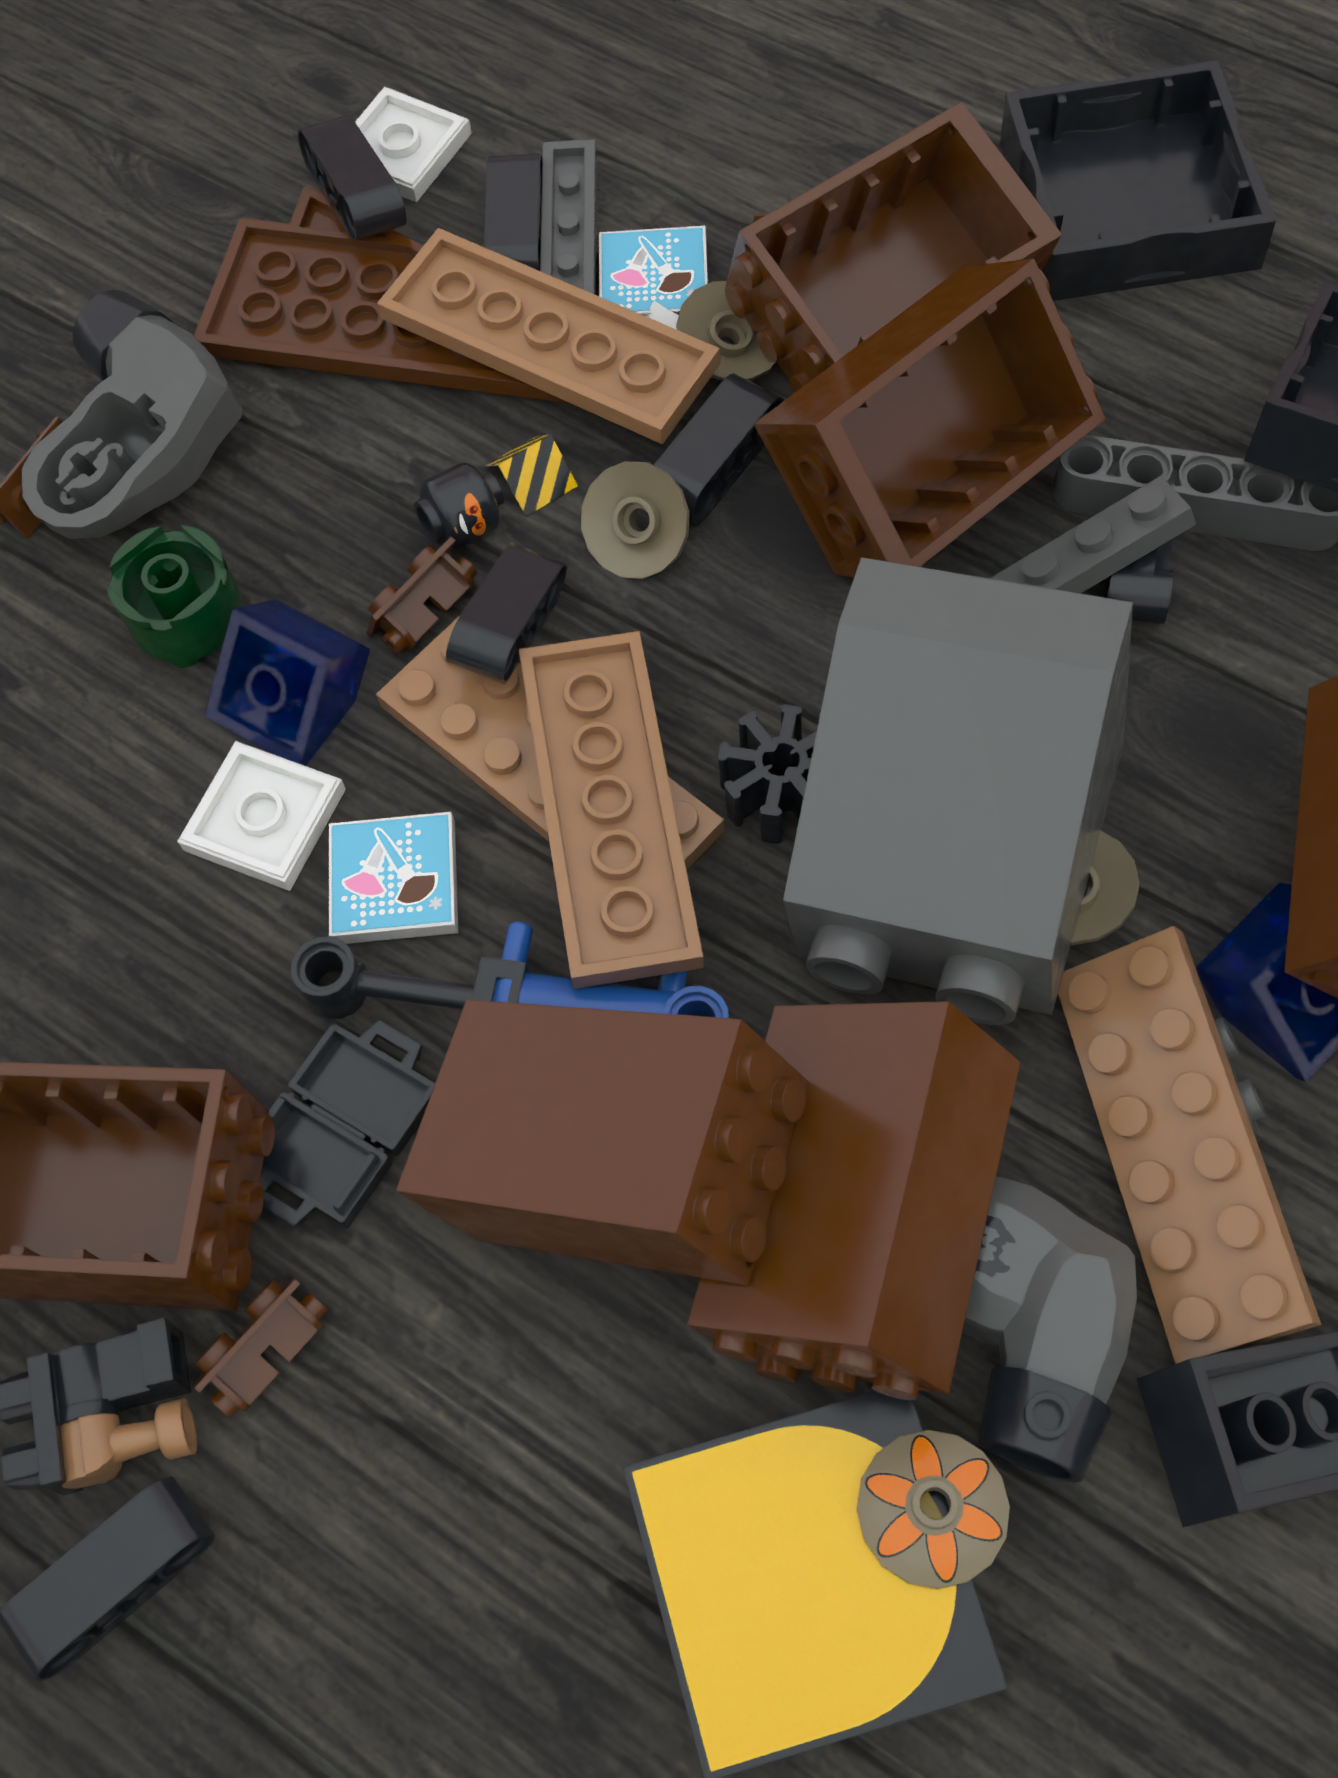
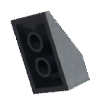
[1137,1331,1338,1527]

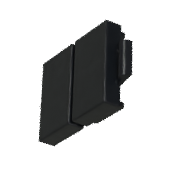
[259,1020,435,1228]

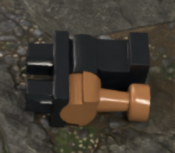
[0,1317,197,1496]

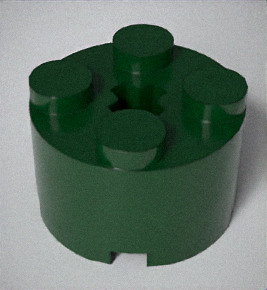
[107,525,246,668]

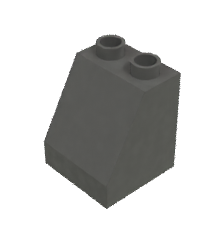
[783,557,1133,1025]

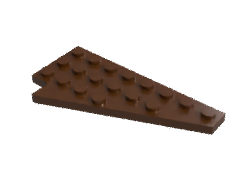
[194,187,571,404]

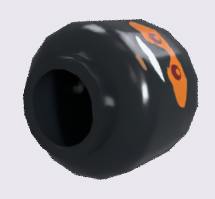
[414,462,504,549]

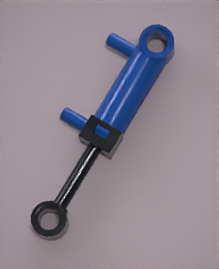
[291,921,729,1019]

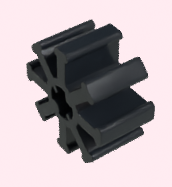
[718,704,817,844]

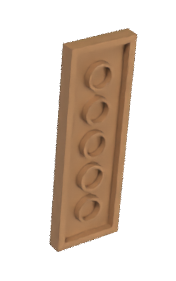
[377,228,721,444]
[376,616,725,870]
[519,631,704,989]
[1058,926,1321,1364]

